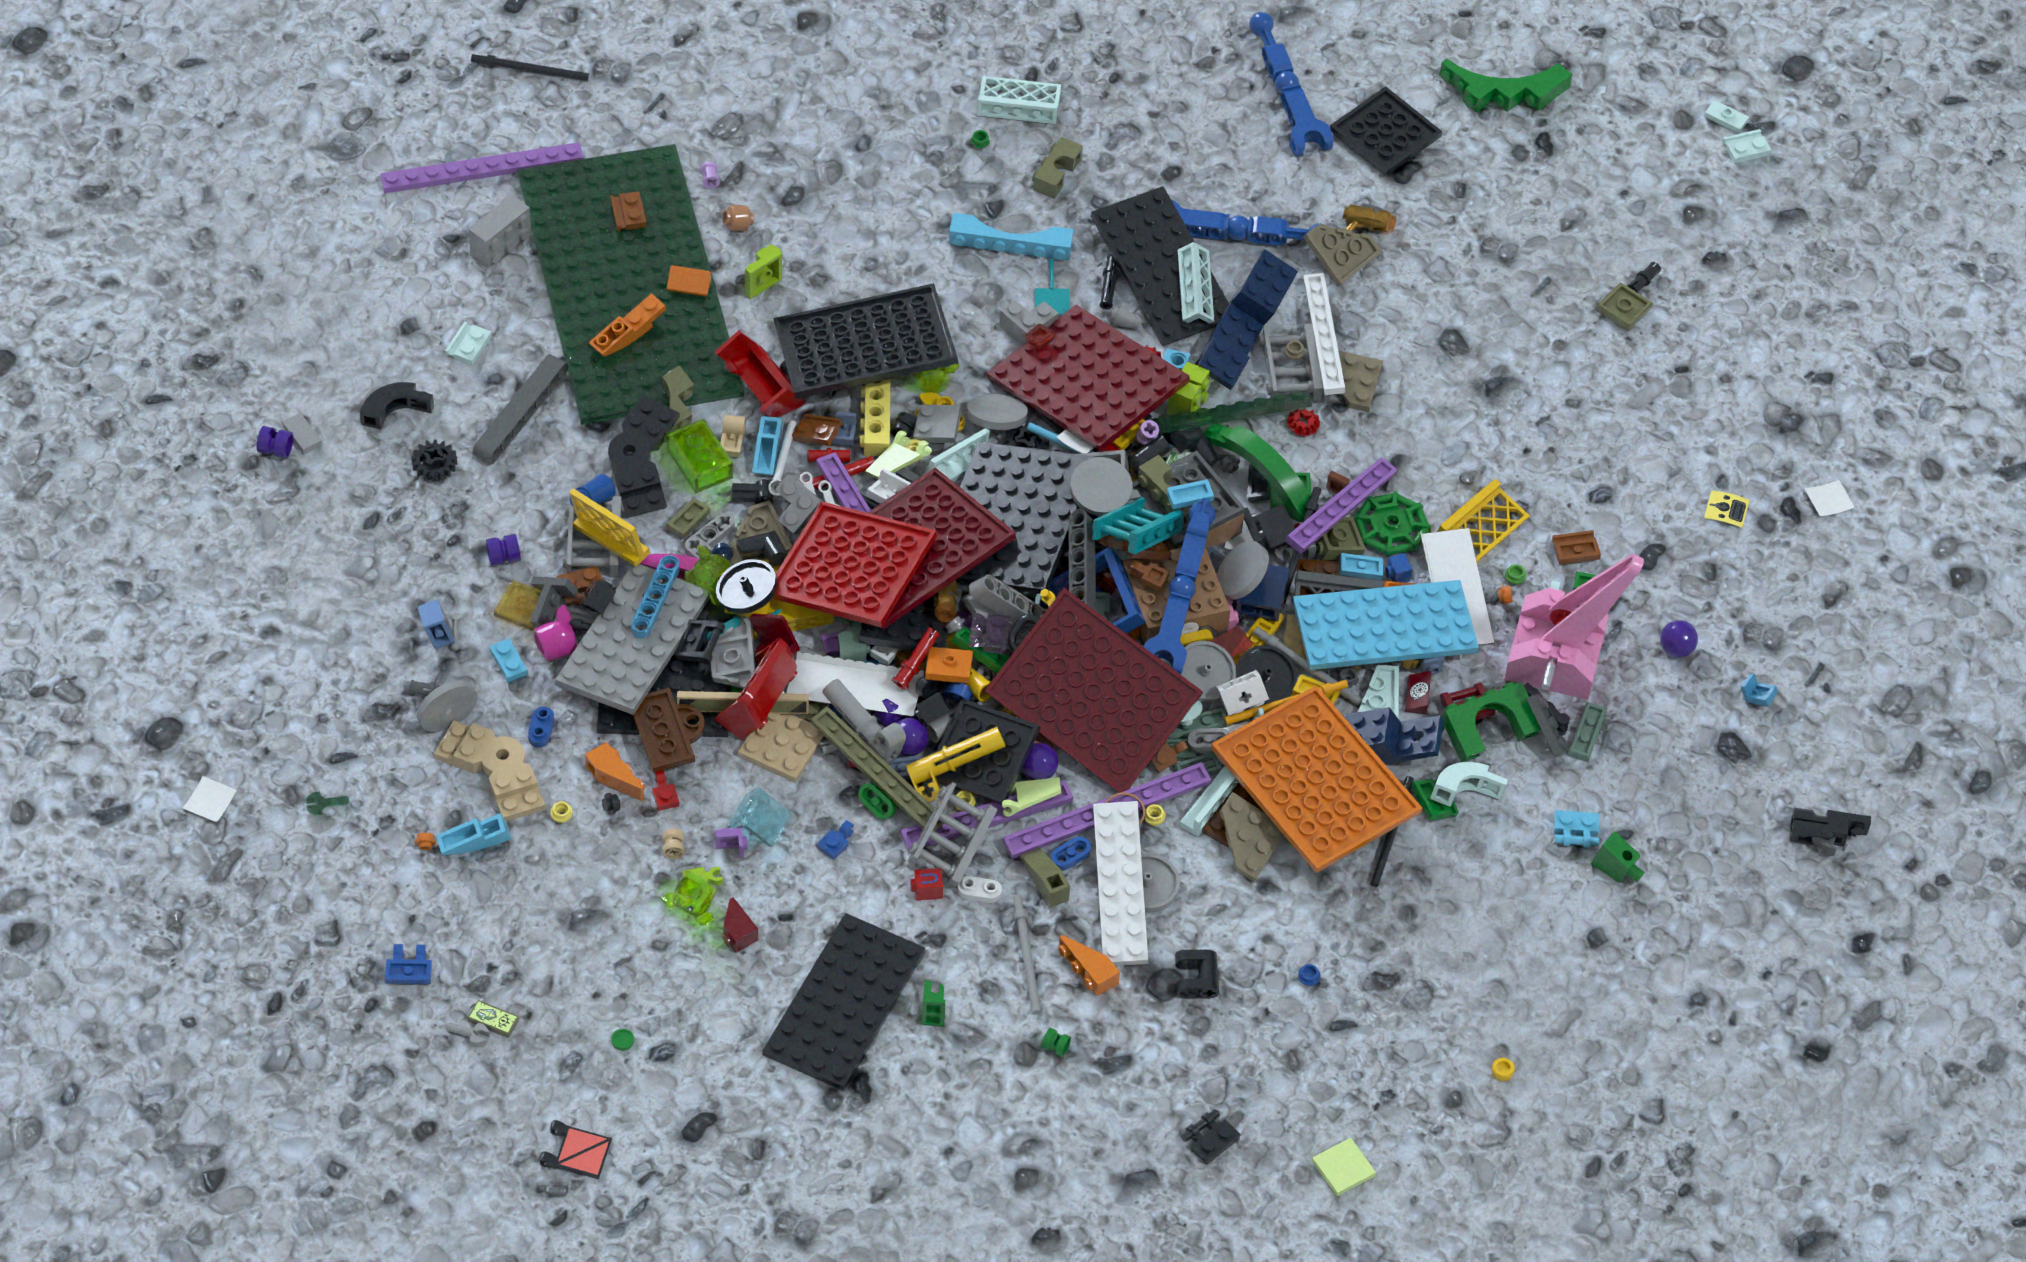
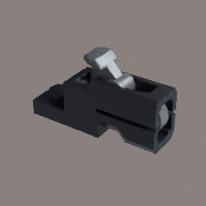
[1789,807,1871,857]

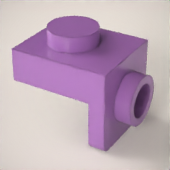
[715,828,748,858]

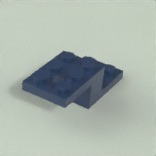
[1343,707,1444,764]

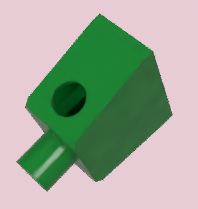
[1591,831,1645,883]

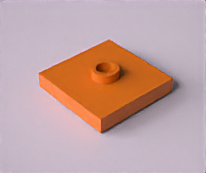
[925,647,973,683]

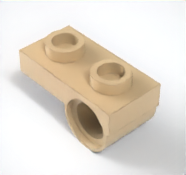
[719,415,746,458]

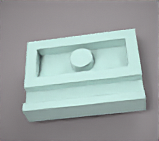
[1723,129,1771,163]
[445,322,492,366]

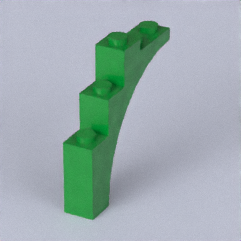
[1439,59,1573,112]

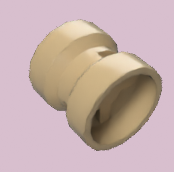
[662,829,685,859]

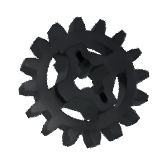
[1004,422,1049,450]
[411,439,458,482]

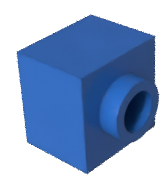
[1385,553,1412,583]

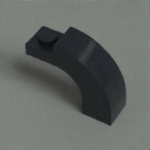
[359,382,434,430]

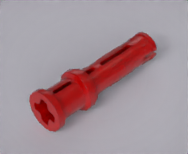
[891,628,940,690]

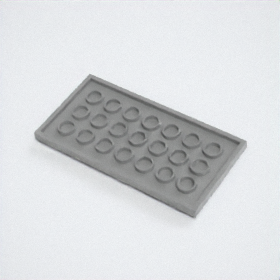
[555,564,711,715]

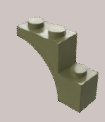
[662,366,694,442]

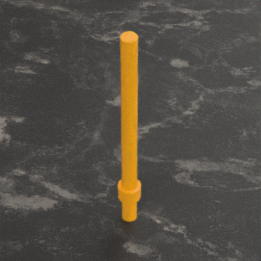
[1224,680,1348,725]

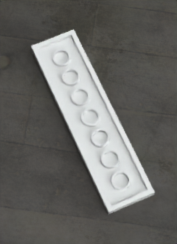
[1093,801,1148,966]

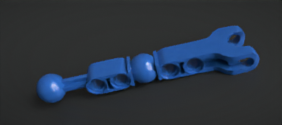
[1249,12,1334,157]
[1172,200,1324,246]

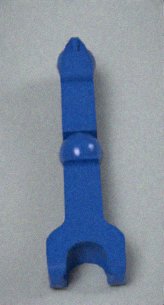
[1144,498,1216,675]

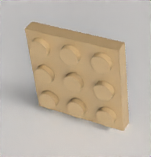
[738,713,826,783]

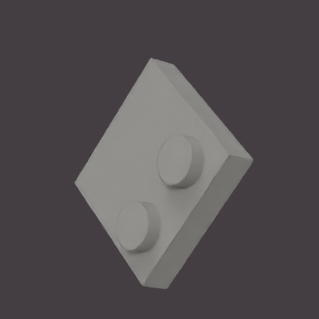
[913,405,962,443]

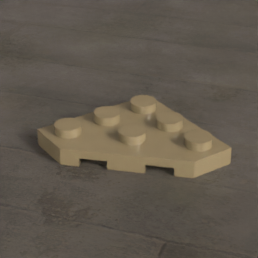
[1303,224,1382,286]
[1338,350,1383,412]
[729,500,793,565]
[1220,792,1284,882]

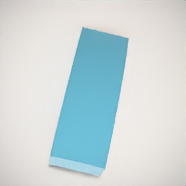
[752,416,783,476]
[436,813,512,855]

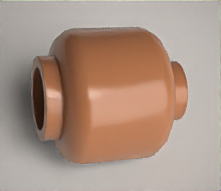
[723,205,754,232]

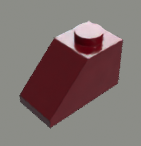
[722,897,758,953]

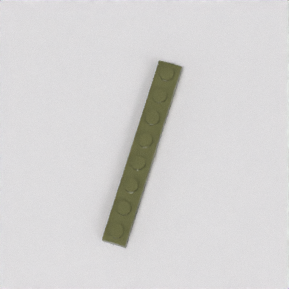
[811,706,945,831]

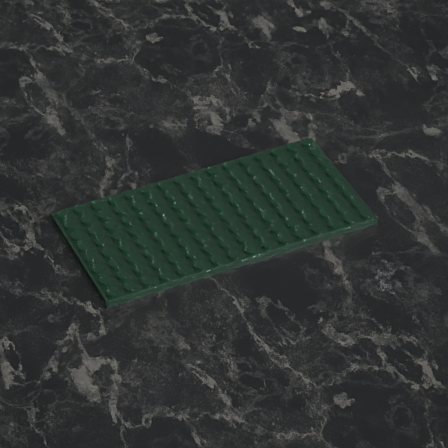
[517,144,744,425]

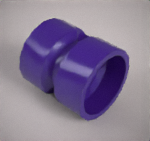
[256,426,294,458]
[486,534,521,566]

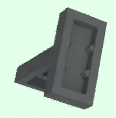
[530,576,578,628]

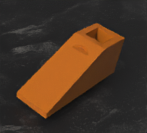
[585,742,645,801]
[1058,935,1120,996]

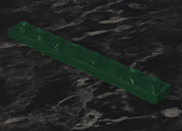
[1151,391,1312,434]

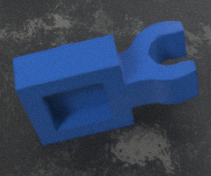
[817,820,854,860]

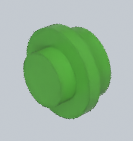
[1505,564,1526,585]

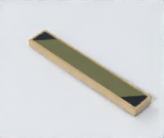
[677,691,809,714]

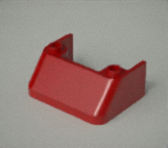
[715,330,806,418]
[714,637,798,740]

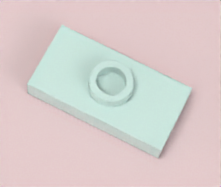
[1704,100,1749,134]

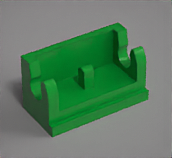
[921,980,946,1027]

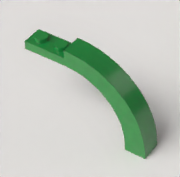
[1204,423,1311,522]

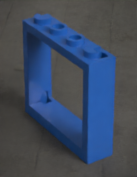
[1048,547,1146,633]

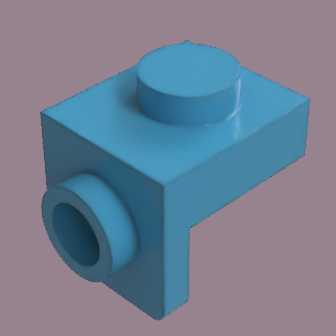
[1741,673,1778,707]

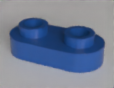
[942,683,972,703]
[528,707,554,747]
[1051,837,1091,871]

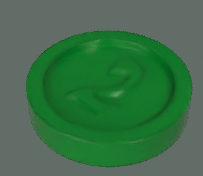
[611,1029,634,1051]

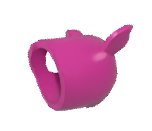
[534,605,578,661]

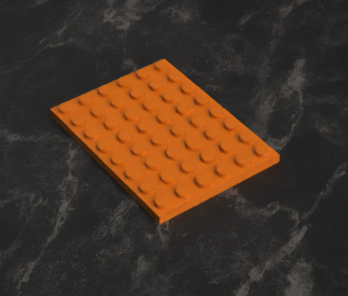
[1211,685,1422,873]

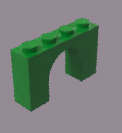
[1441,682,1542,762]

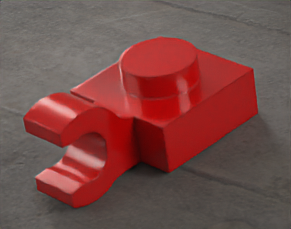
[652,770,679,811]

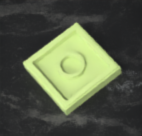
[1312,1138,1376,1196]

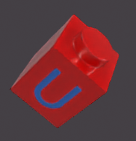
[910,868,943,901]

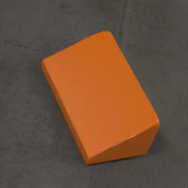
[667,265,711,296]

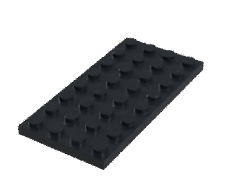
[1090,186,1229,347]
[762,913,925,1091]

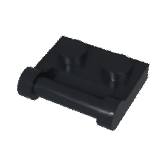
[674,619,725,665]

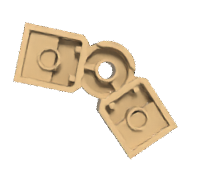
[434,720,546,821]

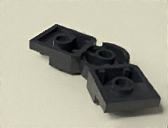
[608,395,680,518]

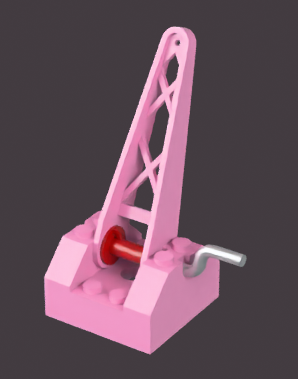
[1504,554,1644,700]

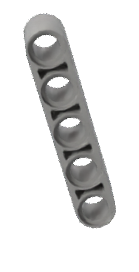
[969,575,1046,633]

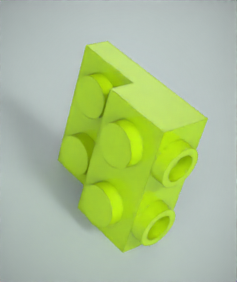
[745,244,783,299]

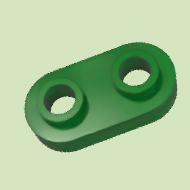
[858,783,897,819]

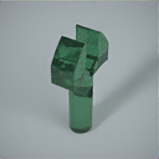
[306,791,349,815]

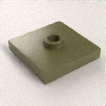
[1596,282,1653,331]

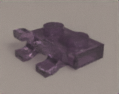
[969,613,1010,654]

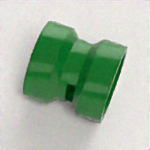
[1041,1027,1071,1057]

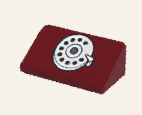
[1405,671,1432,715]

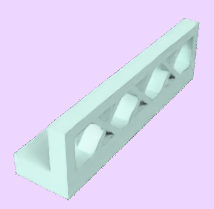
[1178,242,1214,324]
[927,428,990,483]
[1179,766,1239,837]

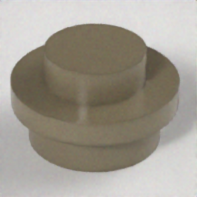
[1284,340,1305,360]

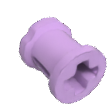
[700,162,720,189]
[1136,420,1159,445]

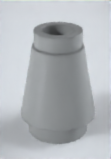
[1109,306,1141,330]

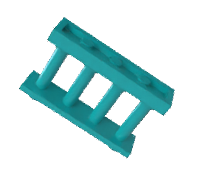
[1092,497,1184,554]

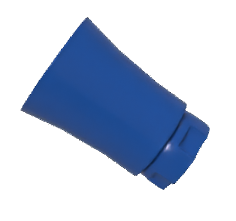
[570,474,616,506]

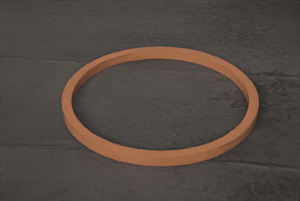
[1105,792,1145,825]

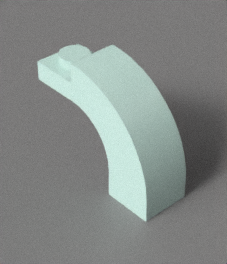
[1430,762,1508,807]

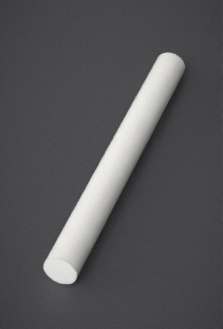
[772,420,797,489]

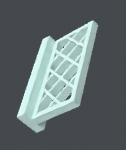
[977,76,1061,124]

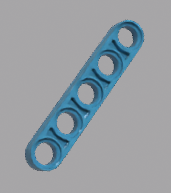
[631,555,679,639]

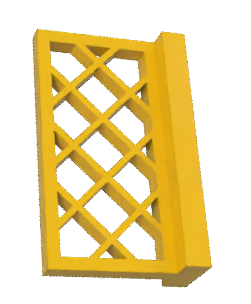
[1437,478,1530,562]
[569,488,650,567]

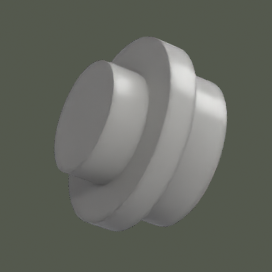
[945,615,965,635]

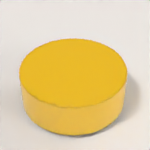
[1491,1058,1515,1081]

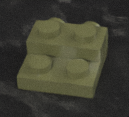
[1315,517,1366,561]

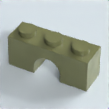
[1032,137,1083,199]
[1138,455,1191,517]

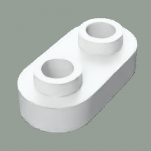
[957,876,1002,903]

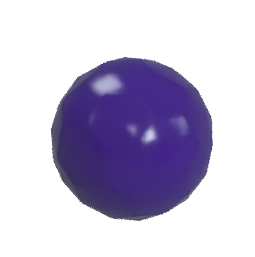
[1660,620,1698,658]
[896,718,928,757]
[1021,743,1059,780]

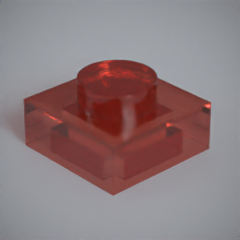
[1025,323,1055,349]

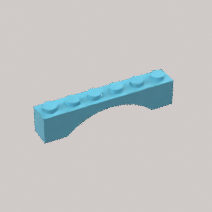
[949,213,1074,261]

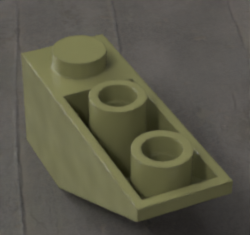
[1020,848,1070,908]

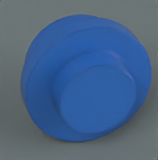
[1298,964,1321,986]

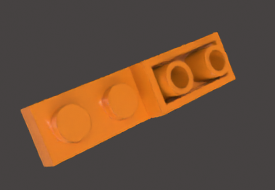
[589,293,667,357]

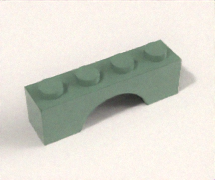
[834,615,870,662]

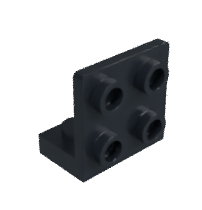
[1244,504,1295,552]

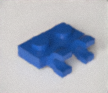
[385,944,432,984]

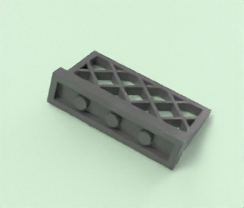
[1292,571,1383,624]

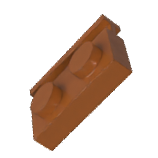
[610,191,647,231]
[792,414,843,446]
[1551,530,1601,565]

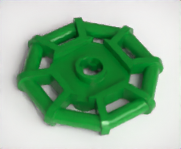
[1353,491,1431,557]

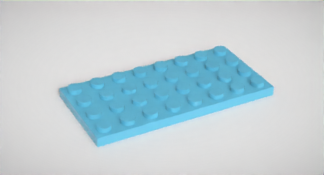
[1292,580,1479,670]

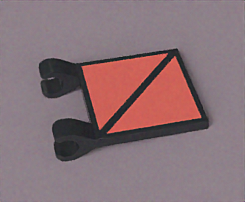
[539,1120,612,1179]

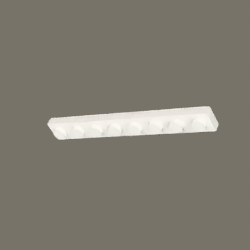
[1304,273,1345,395]

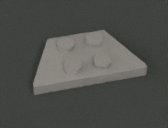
[711,617,756,688]

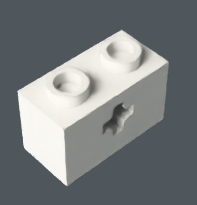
[1216,670,1269,715]

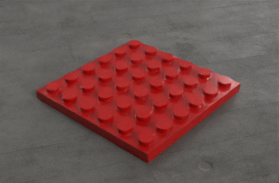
[772,501,937,628]

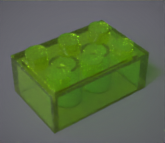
[666,419,733,494]

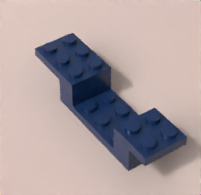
[1195,249,1298,390]

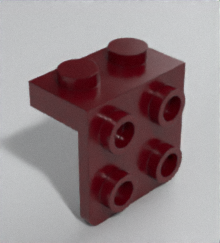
[749,614,800,664]

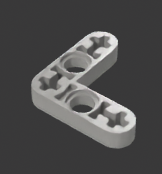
[685,513,735,581]

